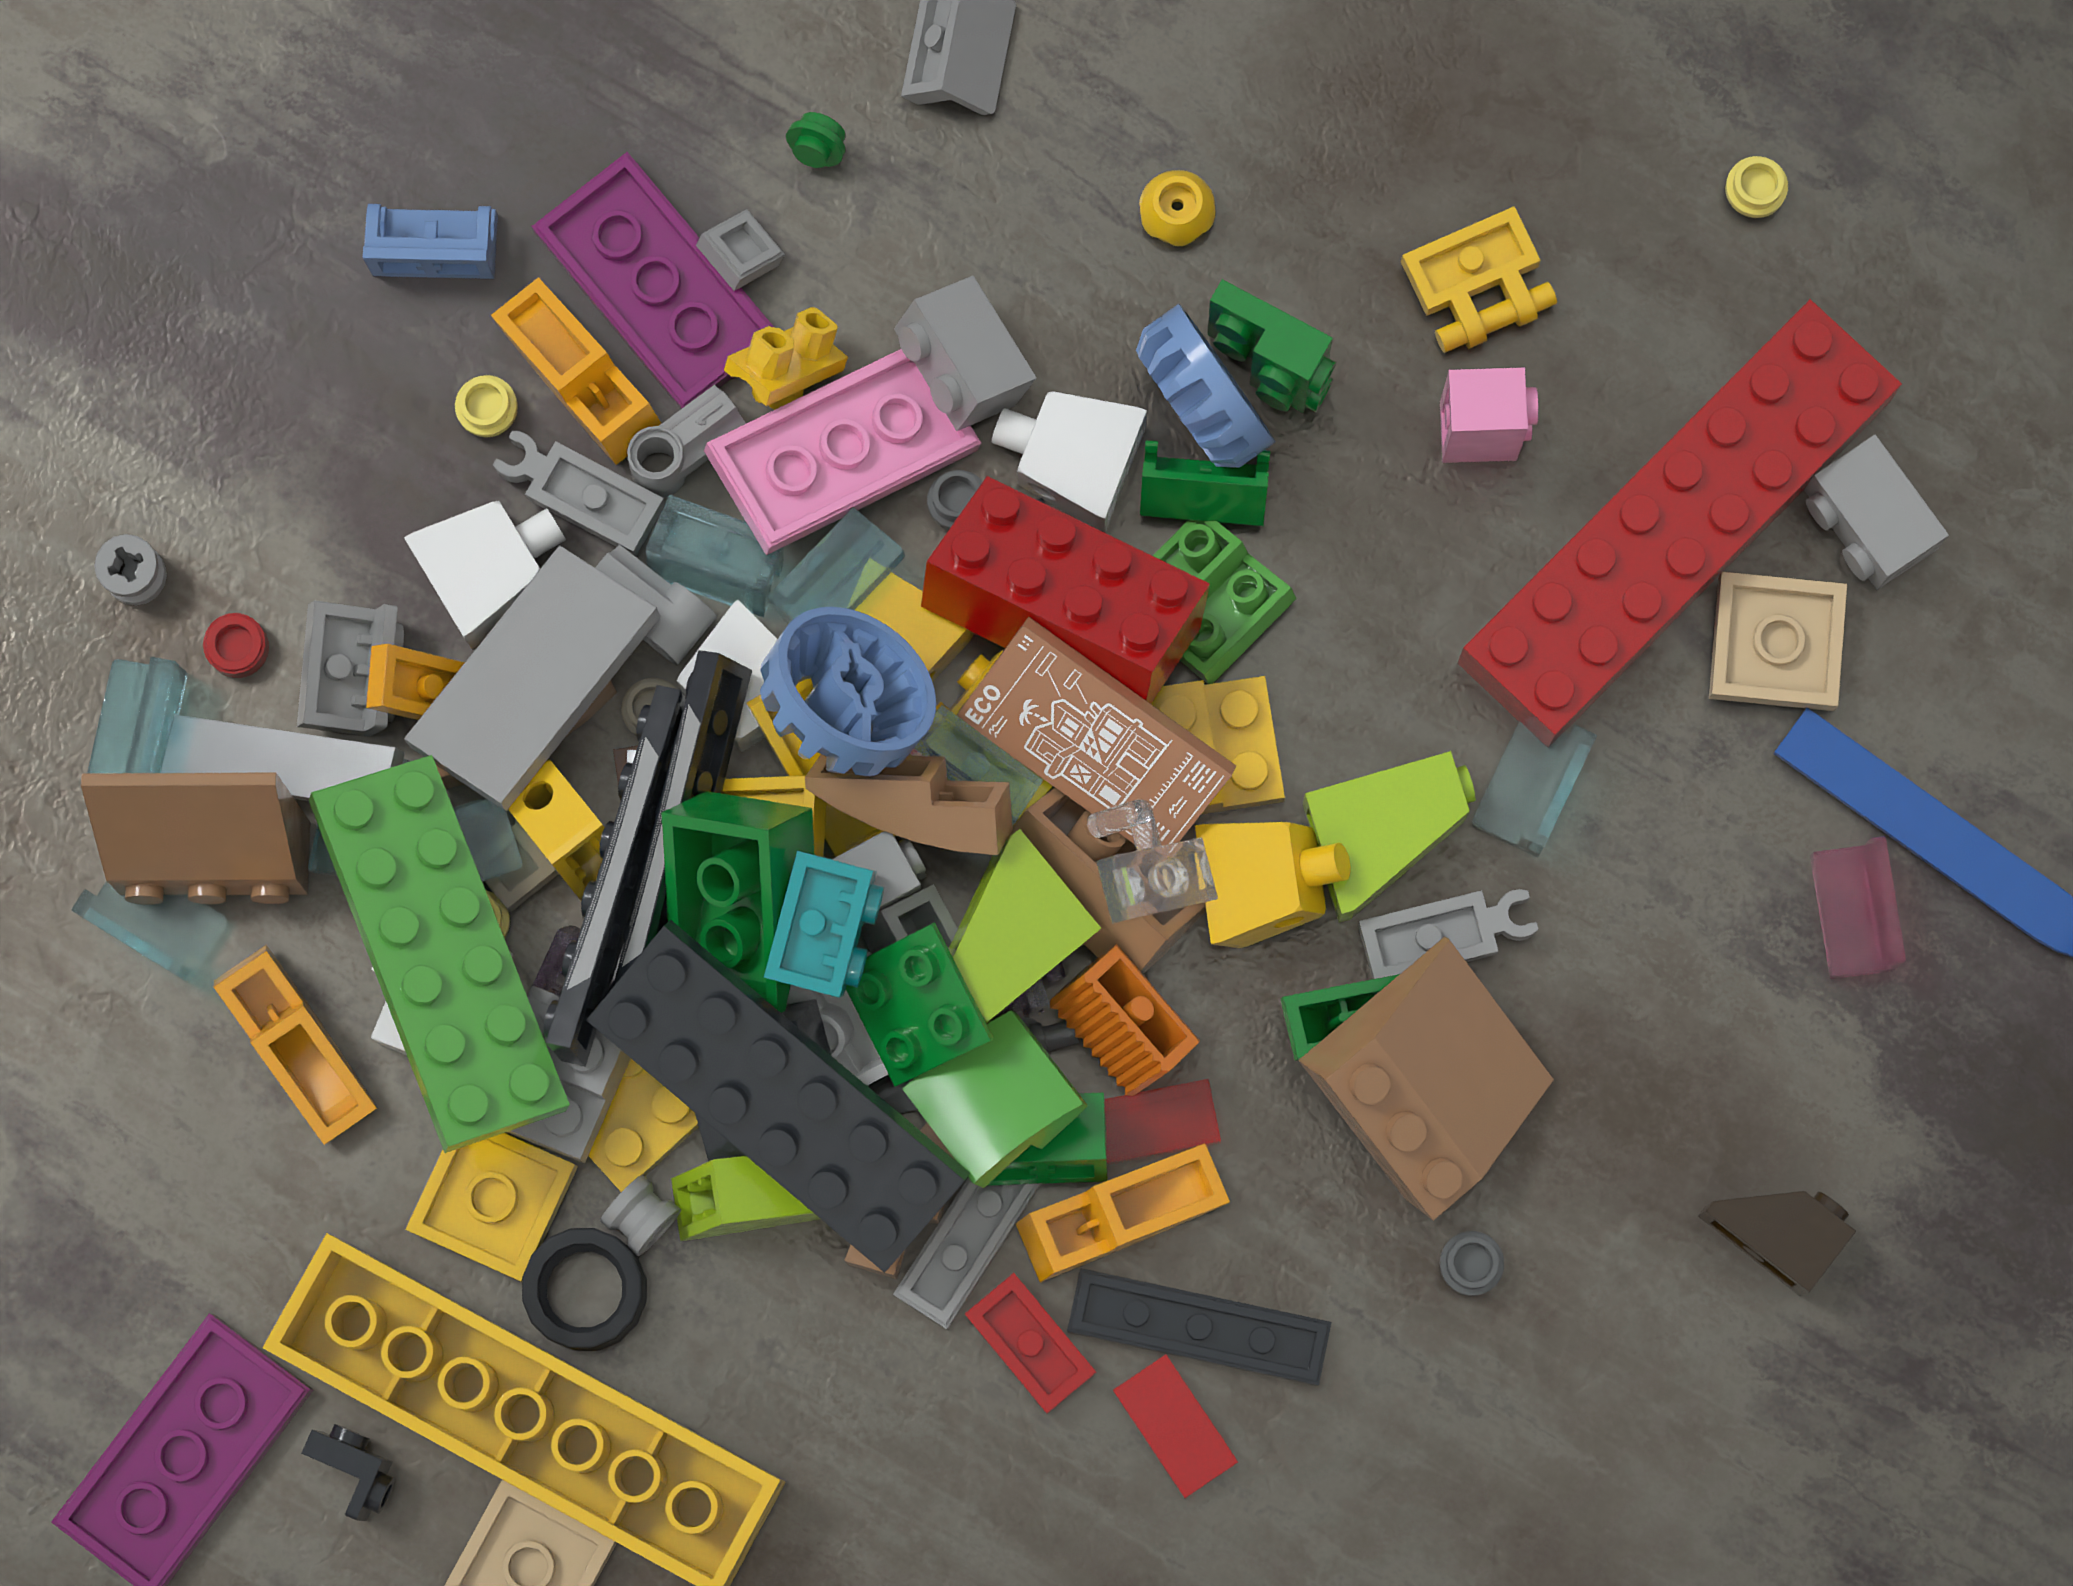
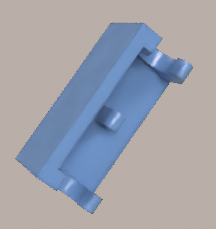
[363,204,498,279]

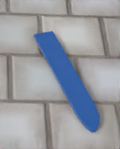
[1773,708,2073,958]

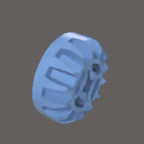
[1136,304,1276,467]
[760,607,936,776]

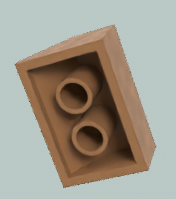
[991,788,1206,974]

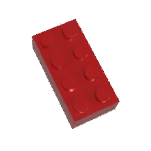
[921,476,1210,704]

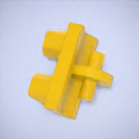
[724,307,848,410]

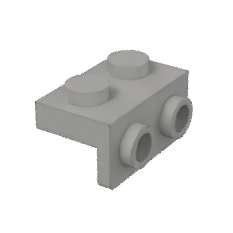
[297,600,404,737]

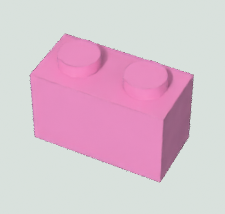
[1440,367,1538,463]

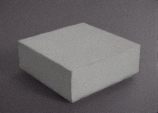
[696,209,785,291]

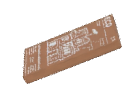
[956,617,1236,864]

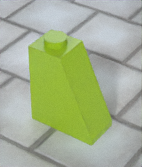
[1303,751,1476,923]
[948,829,1101,1023]
[671,1156,820,1241]

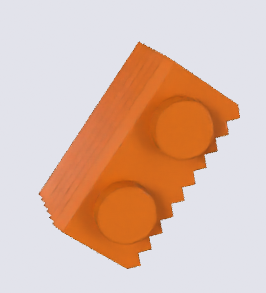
[1050,944,1200,1096]

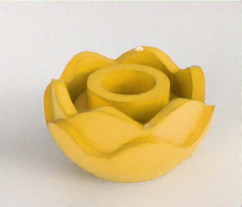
[1139,170,1216,246]

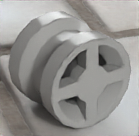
[94,534,167,606]
[600,1175,681,1256]

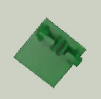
[846,922,994,1087]

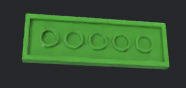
[309,755,570,1153]

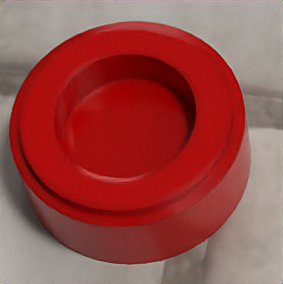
[203,613,269,678]

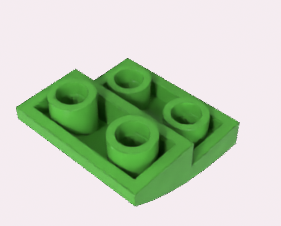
[1153,520,1297,684]
[903,1010,1088,1188]

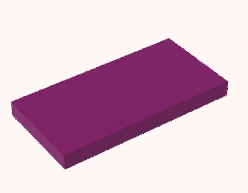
[531,152,775,409]
[51,1313,314,1586]

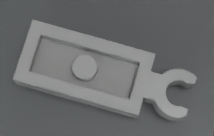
[493,431,666,557]
[1358,889,1538,979]

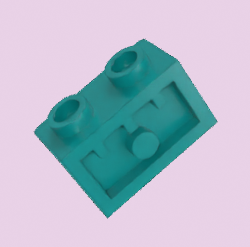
[764,851,885,998]

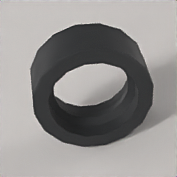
[522,1228,647,1351]

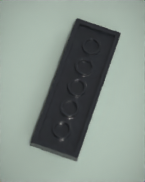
[586,920,970,1273]

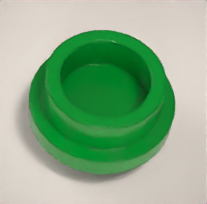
[786,112,846,168]

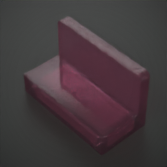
[1810,836,1906,979]

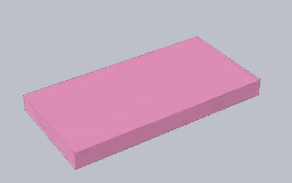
[704,349,981,555]

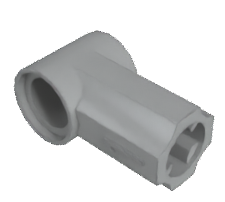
[627,385,746,498]
[595,544,717,665]

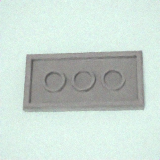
[404,545,661,811]

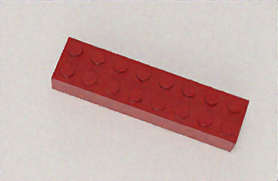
[1458,299,1902,749]

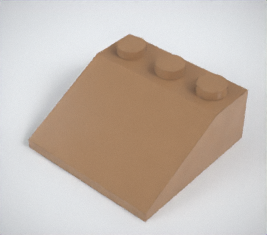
[81,772,310,905]
[1298,937,1554,1221]

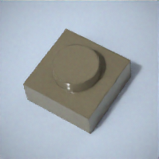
[472,821,559,913]

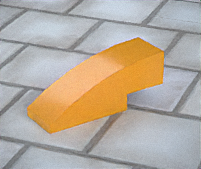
[491,277,662,465]
[213,944,377,1145]
[1015,1143,1230,1282]

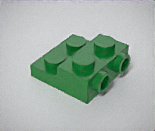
[1207,279,1337,413]

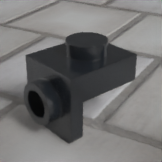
[301,1424,395,1521]

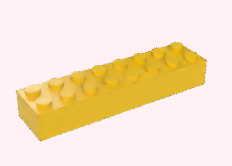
[262,1233,786,1586]

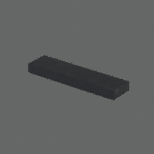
[1067,1268,1332,1386]

